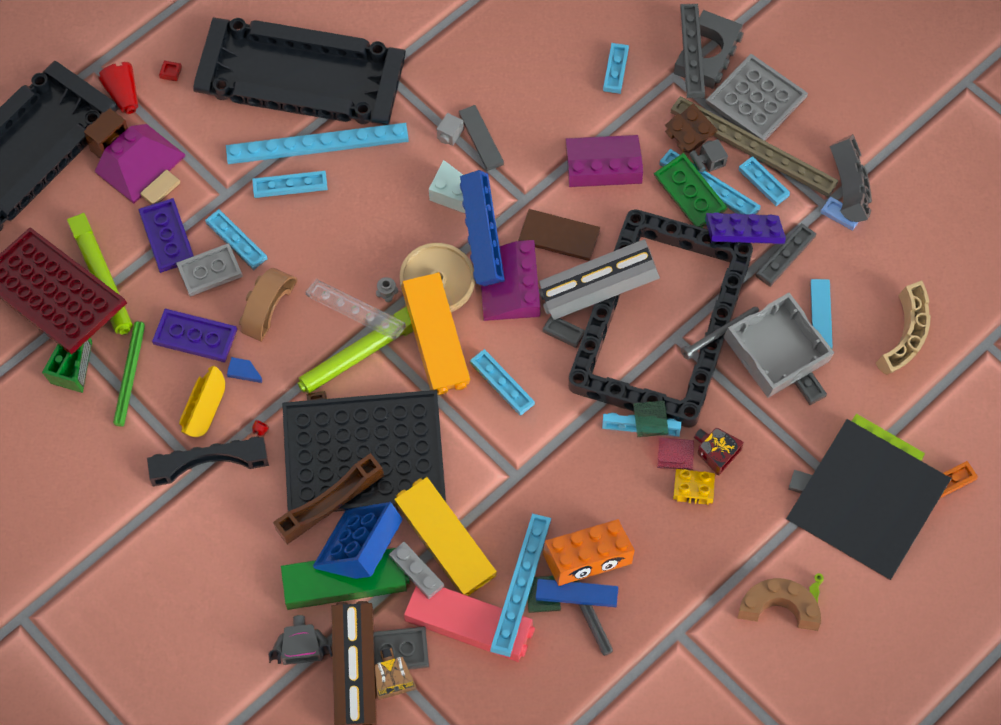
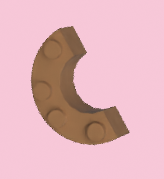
[239,268,297,342]
[737,578,821,631]

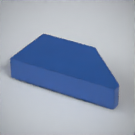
[227,357,262,383]

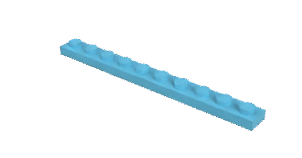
[226,123,409,164]

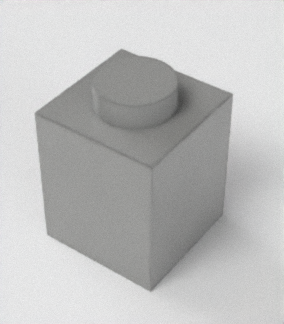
[437,113,464,146]

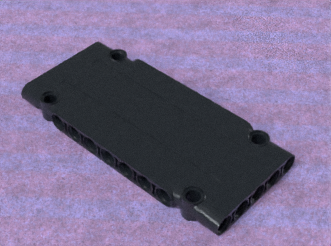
[193,17,406,125]
[0,61,118,231]

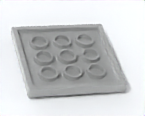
[706,54,808,141]

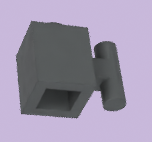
[689,139,728,172]

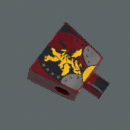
[694,428,744,476]

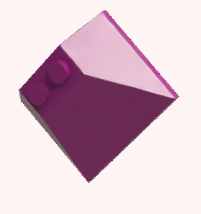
[95,124,185,204]

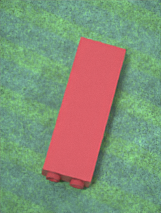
[404,586,535,662]

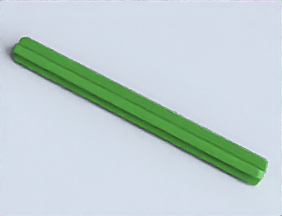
[113,321,145,427]

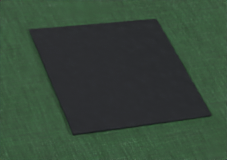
[786,419,952,580]

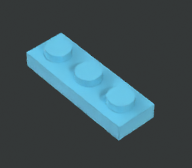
[603,43,629,94]
[738,156,790,206]

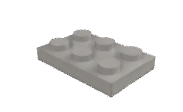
[176,243,243,297]

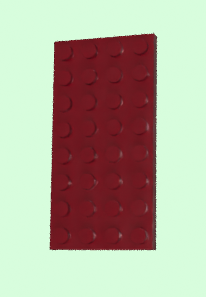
[0,227,127,355]

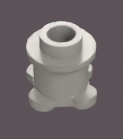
[376,277,398,302]

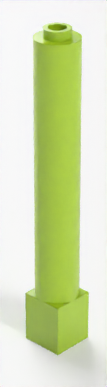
[67,213,133,335]
[297,306,413,394]

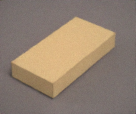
[140,170,180,205]

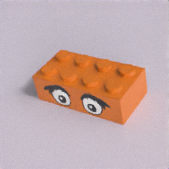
[543,519,635,586]

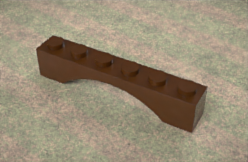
[273,453,384,545]

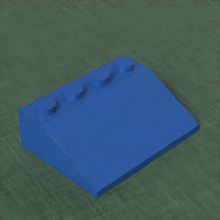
[313,502,403,579]

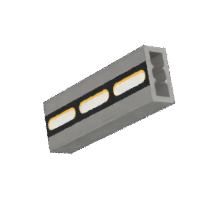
[539,239,660,320]

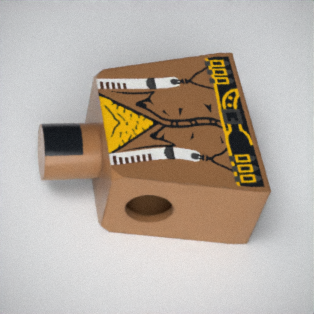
[375,648,417,700]

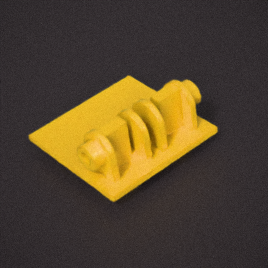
[673,469,715,505]

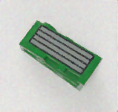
[42,338,92,393]

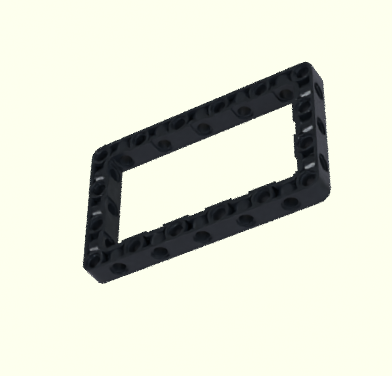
[568,209,753,428]

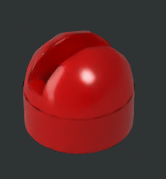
[252,420,269,436]

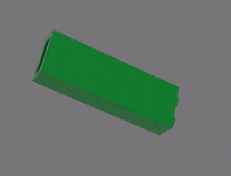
[281,548,410,610]

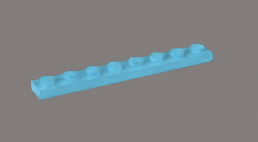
[490,513,551,657]

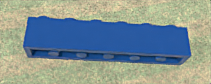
[460,170,505,286]

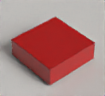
[159,60,182,81]

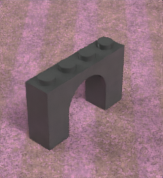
[674,10,744,89]

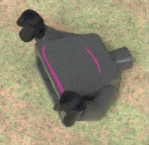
[268,615,333,665]

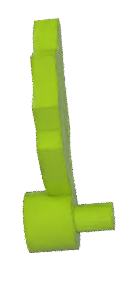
[809,573,824,603]

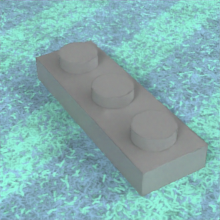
[389,542,444,599]

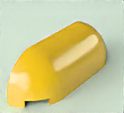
[179,366,225,437]

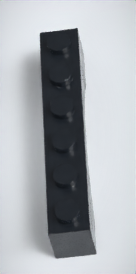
[147,437,269,487]

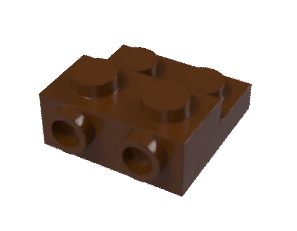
[665,103,717,154]

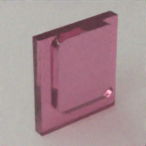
[657,438,694,470]

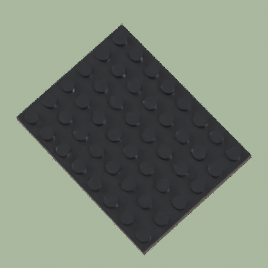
[282,390,446,512]

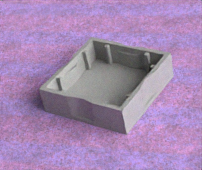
[724,293,834,398]

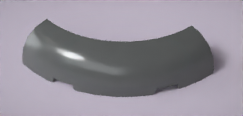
[830,134,872,222]

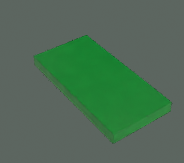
[654,153,727,228]

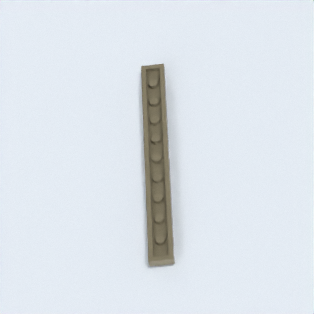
[670,96,838,197]

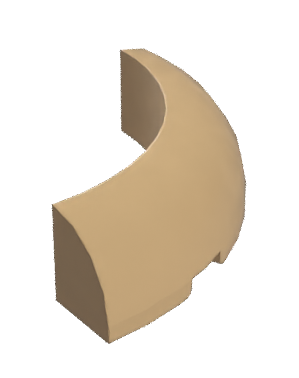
[875,281,931,374]

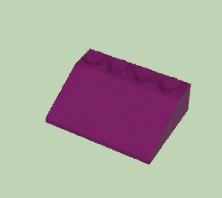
[566,135,643,187]
[481,240,540,321]

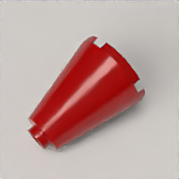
[98,62,138,114]

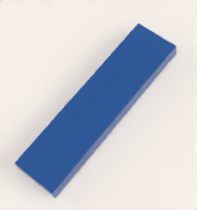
[536,579,619,608]

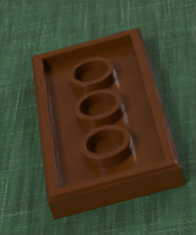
[518,209,600,261]

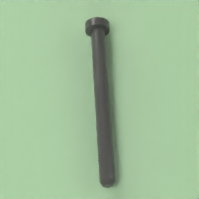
[681,307,759,360]

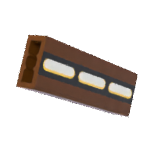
[331,601,377,725]

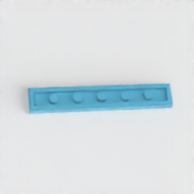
[659,149,761,214]

